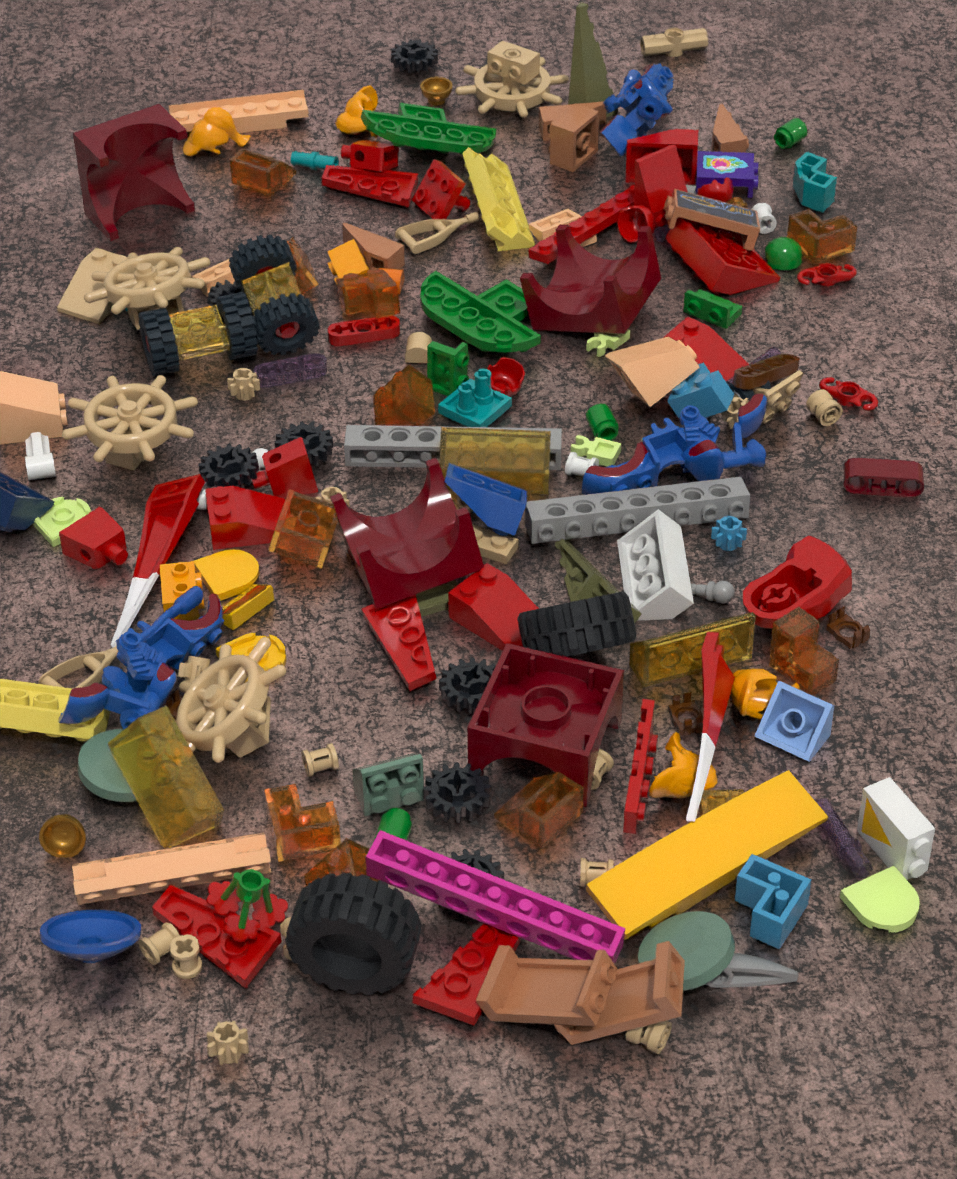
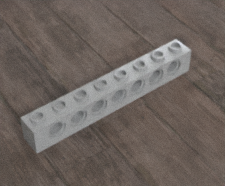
[344,425,562,470]
[525,477,750,544]

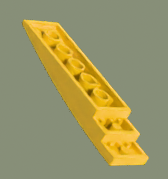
[586,770,828,940]

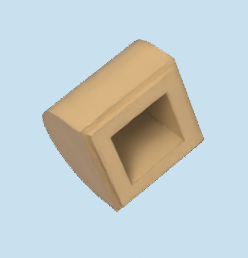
[405,332,432,363]

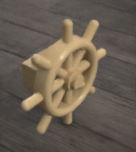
[455,40,569,118]
[84,247,210,330]
[62,375,198,470]
[159,637,286,768]

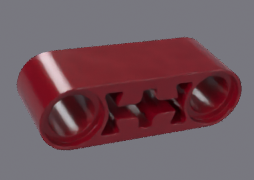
[843,458,924,497]

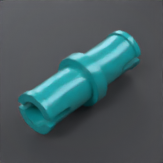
[290,151,339,171]

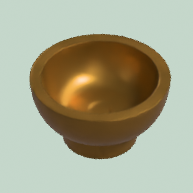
[420,77,453,106]
[39,814,86,858]

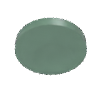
[78,729,169,802]
[638,911,735,991]

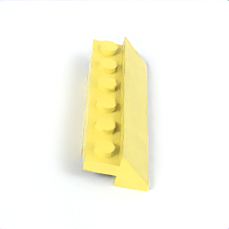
[462,147,535,251]
[0,679,111,741]

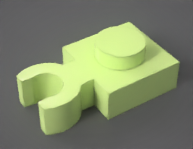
[586,330,630,357]
[571,435,621,466]

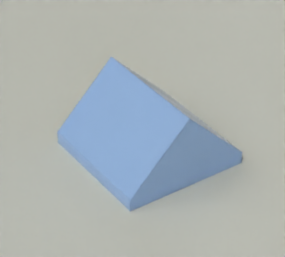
[754,680,834,762]

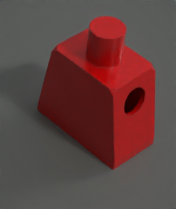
[341,140,399,172]
[252,437,319,498]
[59,507,128,569]

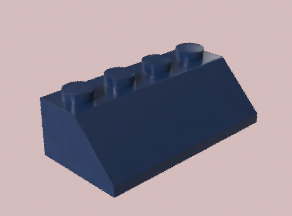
[0,471,55,532]

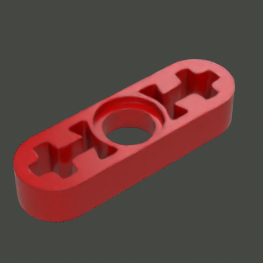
[327,315,400,347]

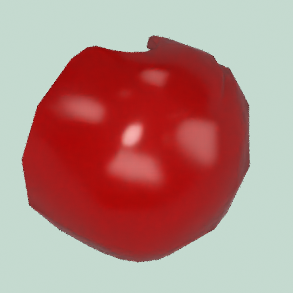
[697,177,733,203]
[617,205,655,242]
[487,357,525,397]

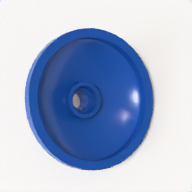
[40,910,141,963]

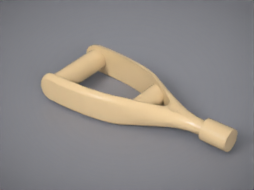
[395,212,479,254]
[38,646,118,688]

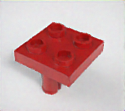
[412,159,470,219]

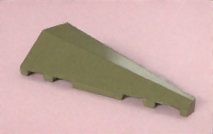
[568,2,618,117]
[555,539,642,623]

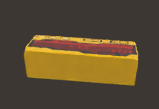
[222,584,274,631]

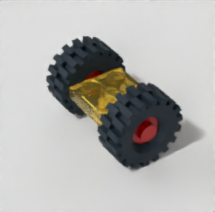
[229,234,320,355]
[138,292,258,376]

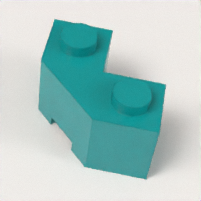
[793,152,837,212]

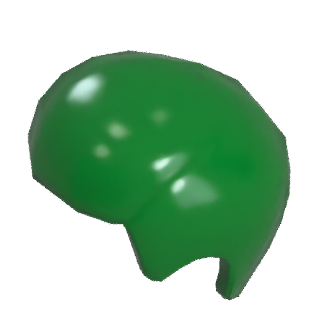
[765,237,802,270]

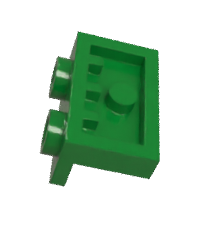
[683,289,742,329]
[427,341,470,396]

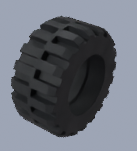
[517,591,637,657]
[285,873,421,995]

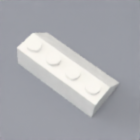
[617,509,694,621]

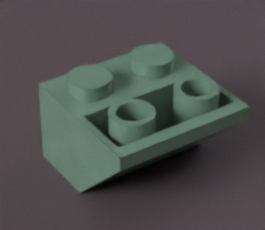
[352,753,424,816]

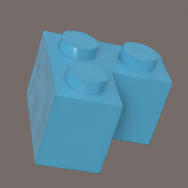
[667,362,734,418]
[735,854,812,950]

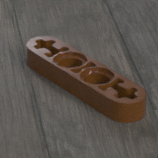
[733,354,800,389]

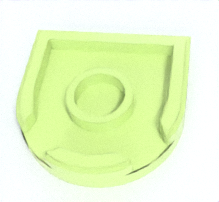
[33,497,91,547]
[840,865,920,933]

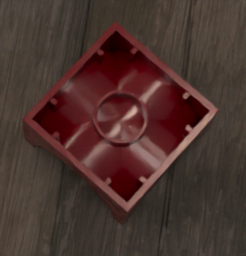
[73,104,195,241]
[520,224,661,334]
[330,458,484,609]
[467,643,624,808]

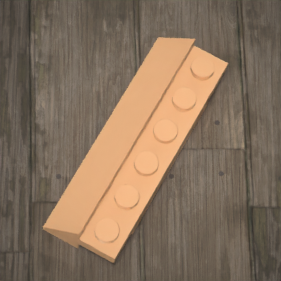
[169,90,309,133]
[72,832,271,905]

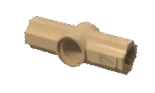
[640,28,708,57]

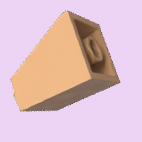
[605,337,700,407]
[0,371,68,445]

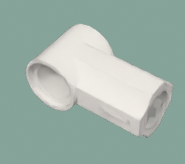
[25,432,56,480]

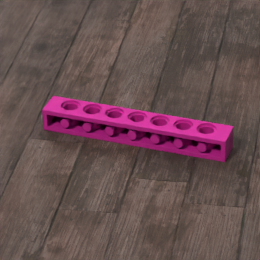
[366,830,626,964]

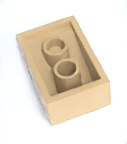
[57,248,128,324]

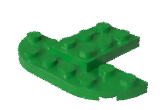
[361,102,496,155]
[420,271,541,352]

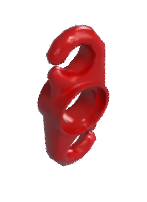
[797,263,857,286]
[819,377,878,411]

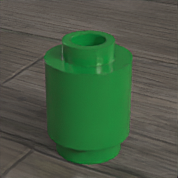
[774,118,807,149]
[585,404,619,441]
[374,808,412,841]

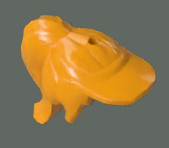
[335,85,378,138]
[183,107,251,157]
[731,669,800,719]
[649,732,718,799]

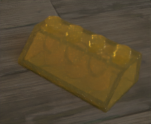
[439,427,551,494]
[629,612,756,687]
[108,706,224,849]

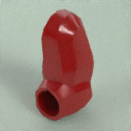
[743,535,852,629]

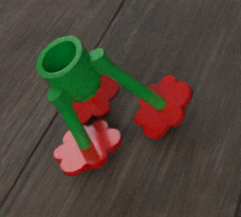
[206,869,288,942]

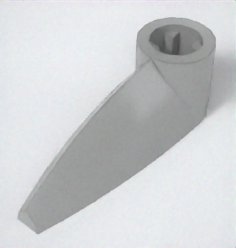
[706,953,799,988]

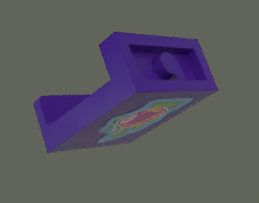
[696,151,758,198]

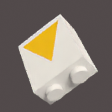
[857,777,935,880]

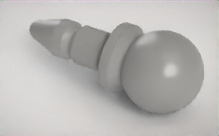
[691,581,735,604]

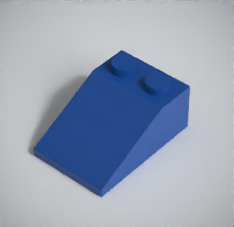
[444,463,527,536]

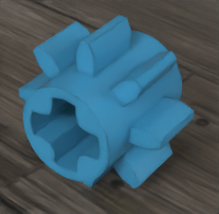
[711,516,747,551]

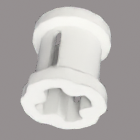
[752,203,777,234]
[565,452,599,477]

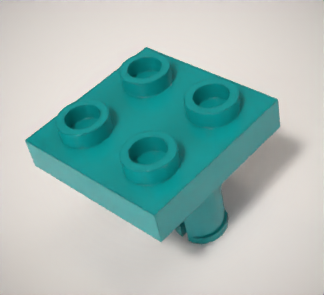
[438,369,512,427]

